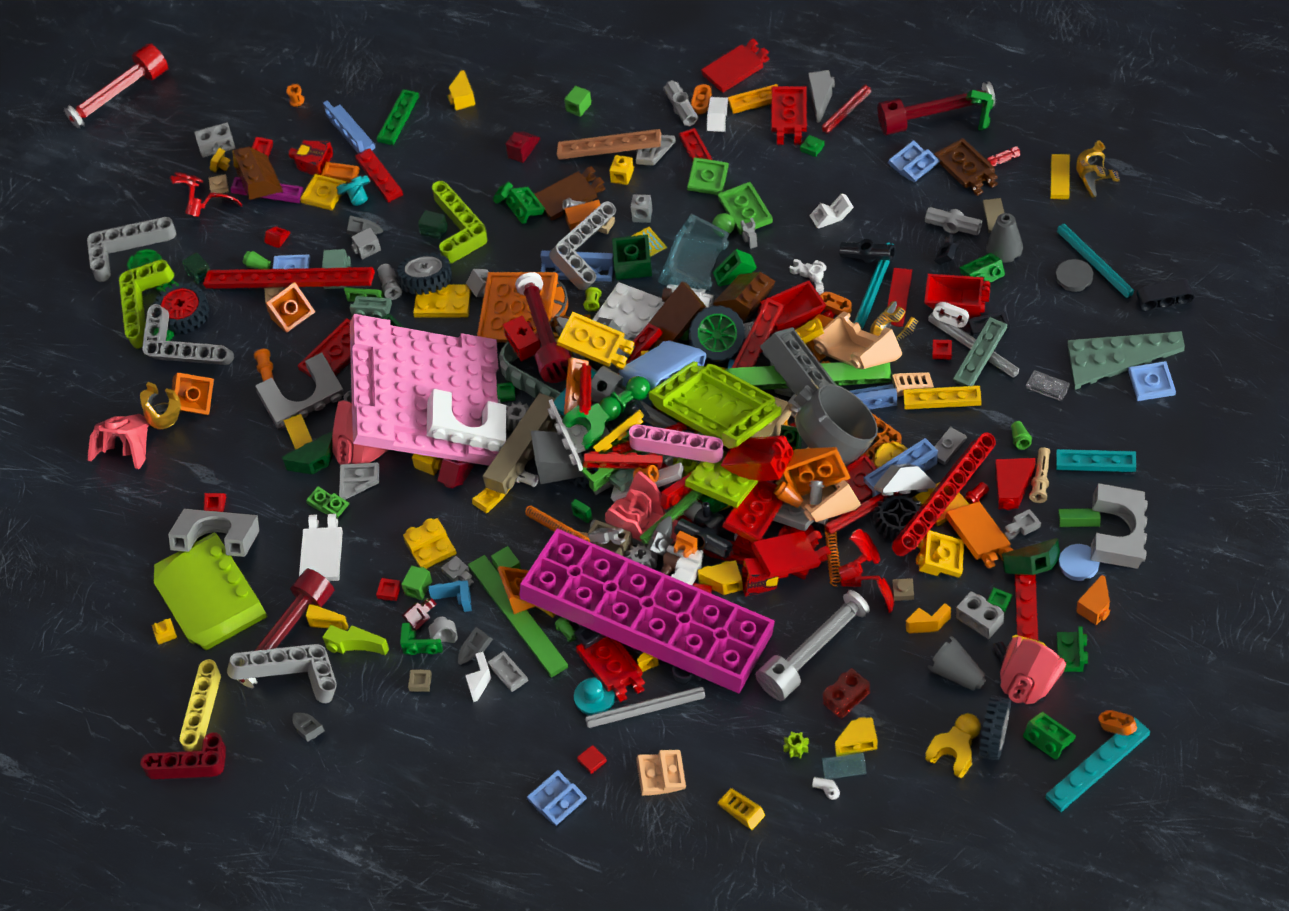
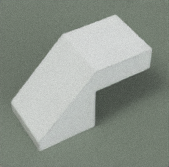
[707,97,728,132]
[809,193,854,228]
[465,652,491,702]

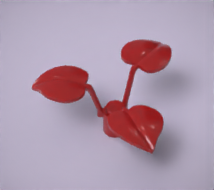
[170,172,242,217]
[839,529,894,614]

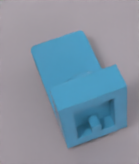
[428,580,472,612]

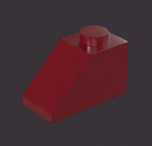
[506,132,540,163]
[437,459,475,488]

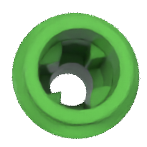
[243,251,271,269]
[1011,421,1032,449]

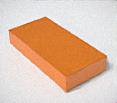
[321,162,360,183]

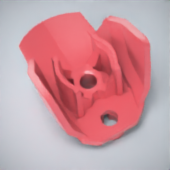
[332,400,389,464]
[88,414,151,469]
[605,471,678,544]
[1000,636,1066,704]

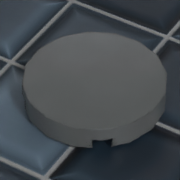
[1056,259,1093,292]

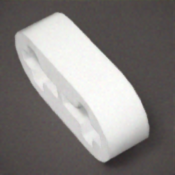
[933,302,969,328]

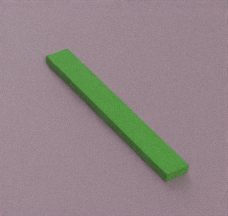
[468,555,568,678]

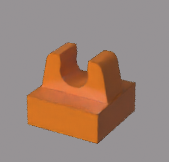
[674,531,697,558]

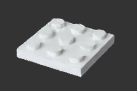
[593,282,664,336]

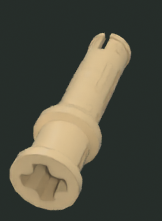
[1029,447,1051,503]

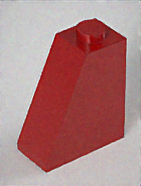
[995,458,1035,510]

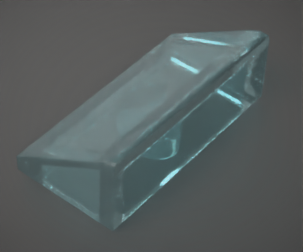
[821,752,867,779]

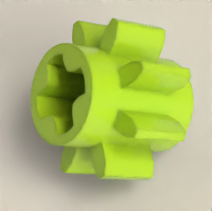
[783,732,809,758]

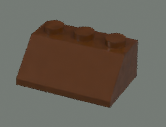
[232,147,283,200]
[713,272,776,324]

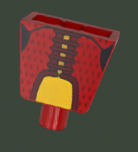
[289,141,333,175]
[741,558,789,597]

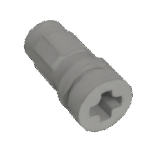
[378,264,402,300]

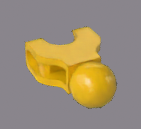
[926,713,981,778]

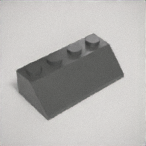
[760,327,836,396]

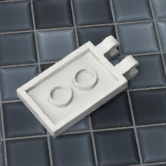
[299,514,343,581]

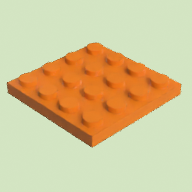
[477,272,558,342]

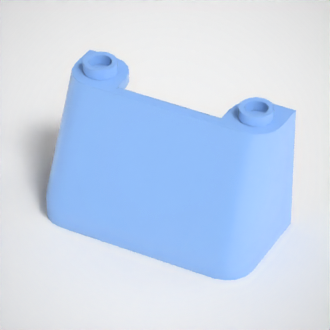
[619,340,707,407]

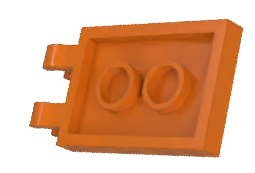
[945,502,1013,568]

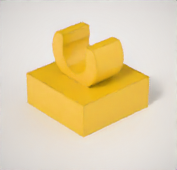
[210,148,230,172]
[152,619,177,645]

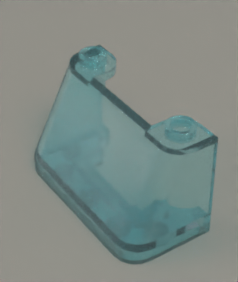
[658,213,729,291]

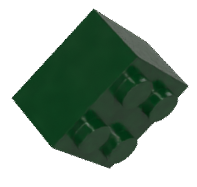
[612,234,652,280]

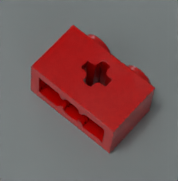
[502,315,541,361]

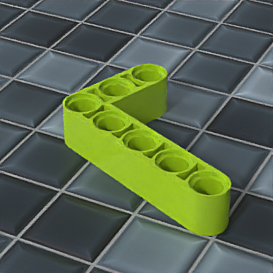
[432,181,488,263]
[119,260,174,349]

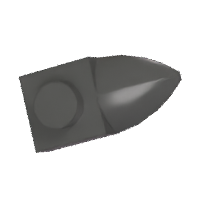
[346,216,383,235]
[646,516,673,556]
[458,627,493,665]
[292,713,324,742]

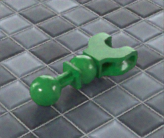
[562,376,650,449]

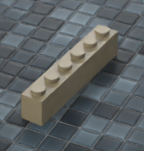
[483,393,561,495]

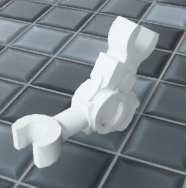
[789,259,827,295]

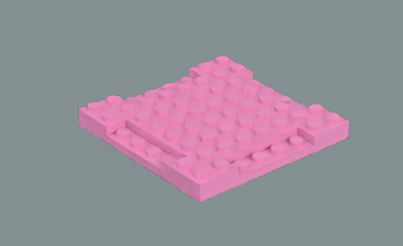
[350,314,499,466]

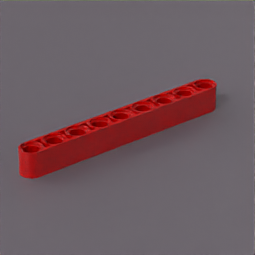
[892,432,996,556]

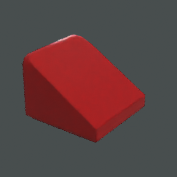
[265,226,290,248]
[204,493,226,512]

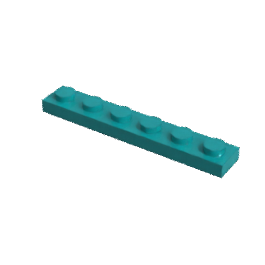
[1046,718,1150,812]

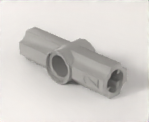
[664,80,698,126]
[925,207,982,235]

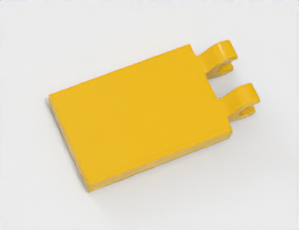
[557,312,635,370]

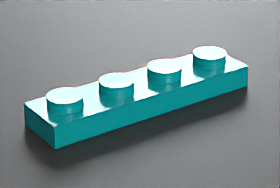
[1056,449,1136,472]

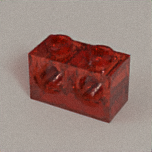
[823,668,870,719]

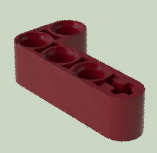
[141,732,226,779]

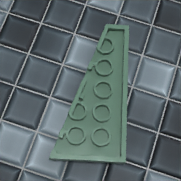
[1067,331,1185,390]

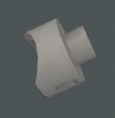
[429,617,457,643]

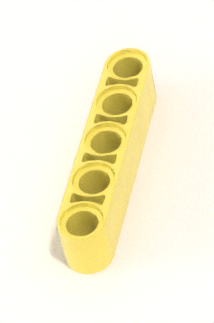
[180,659,221,752]

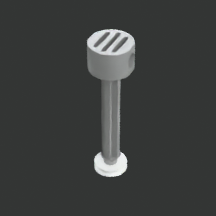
[756,590,870,701]

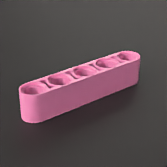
[629,425,723,463]

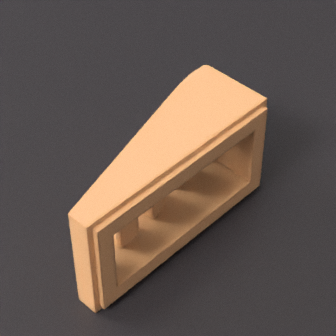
[892,372,934,397]

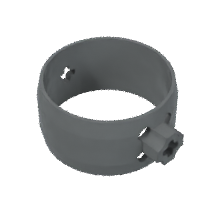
[794,384,878,465]

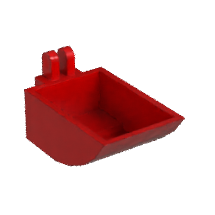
[924,274,990,319]
[758,280,826,335]
[721,435,794,481]

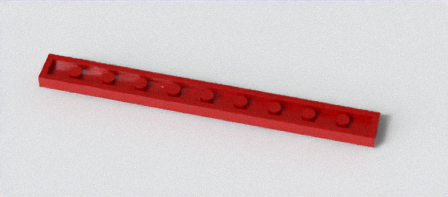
[203,267,375,289]

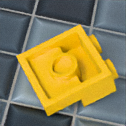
[403,518,457,569]
[916,530,964,578]

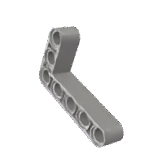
[549,202,616,290]
[87,217,176,282]
[143,304,234,365]
[227,644,336,703]

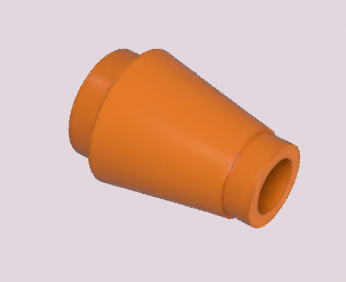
[774,481,804,508]

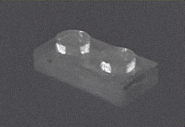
[1026,370,1070,401]

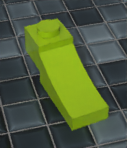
[323,625,389,655]

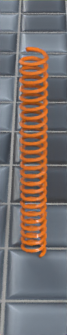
[525,505,590,542]
[824,517,841,586]

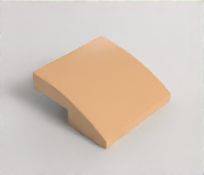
[636,750,686,796]

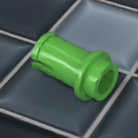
[555,617,576,642]

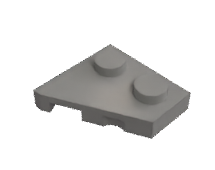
[636,135,675,165]

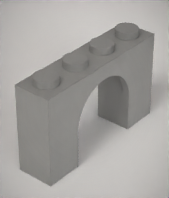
[255,353,344,429]
[1091,483,1147,569]
[168,509,259,557]

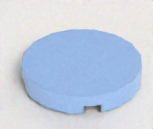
[1059,544,1100,581]

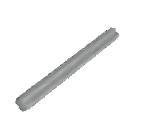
[928,312,1019,377]
[585,687,705,728]

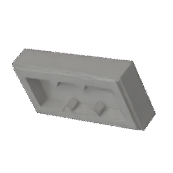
[934,427,967,465]
[488,651,528,692]

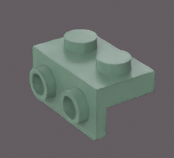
[349,296,392,319]

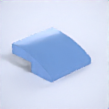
[888,141,940,182]
[527,770,587,826]

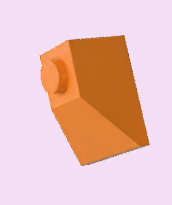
[172,372,214,415]

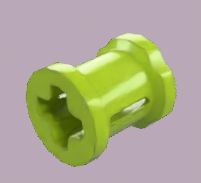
[583,287,602,311]

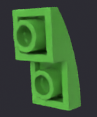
[307,487,349,518]

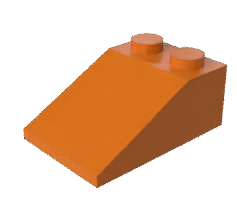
[783,447,851,496]

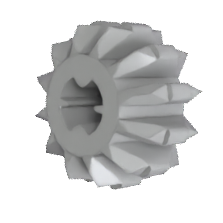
[506,402,529,432]
[625,542,658,568]

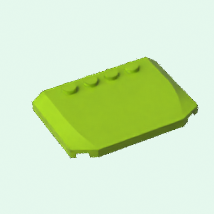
[649,361,782,449]
[154,532,267,651]

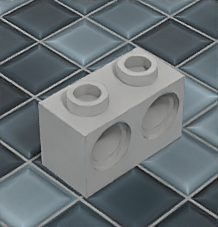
[195,122,235,158]
[956,591,1004,639]

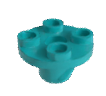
[336,175,371,206]
[574,677,615,716]

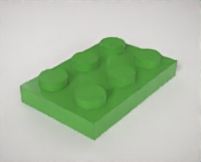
[718,182,773,235]

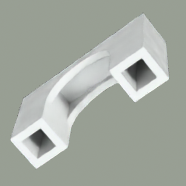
[426,389,506,452]

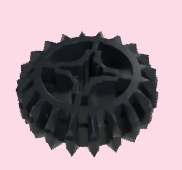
[873,493,922,542]

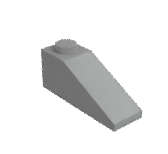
[809,70,835,123]

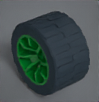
[688,305,746,366]

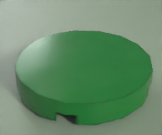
[127,249,162,270]

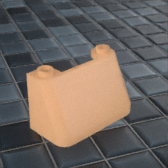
[813,311,902,369]
[775,447,861,522]

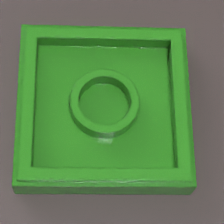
[687,157,729,195]

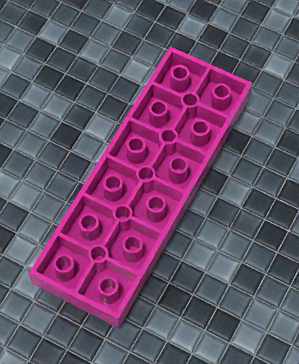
[520,528,775,693]

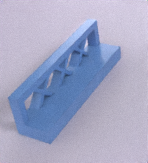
[323,101,375,154]
[541,250,614,282]
[850,384,897,410]
[864,438,938,498]

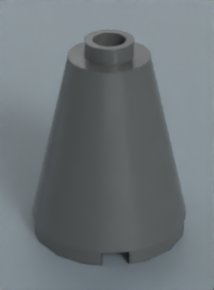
[986,213,1023,263]
[927,636,987,691]

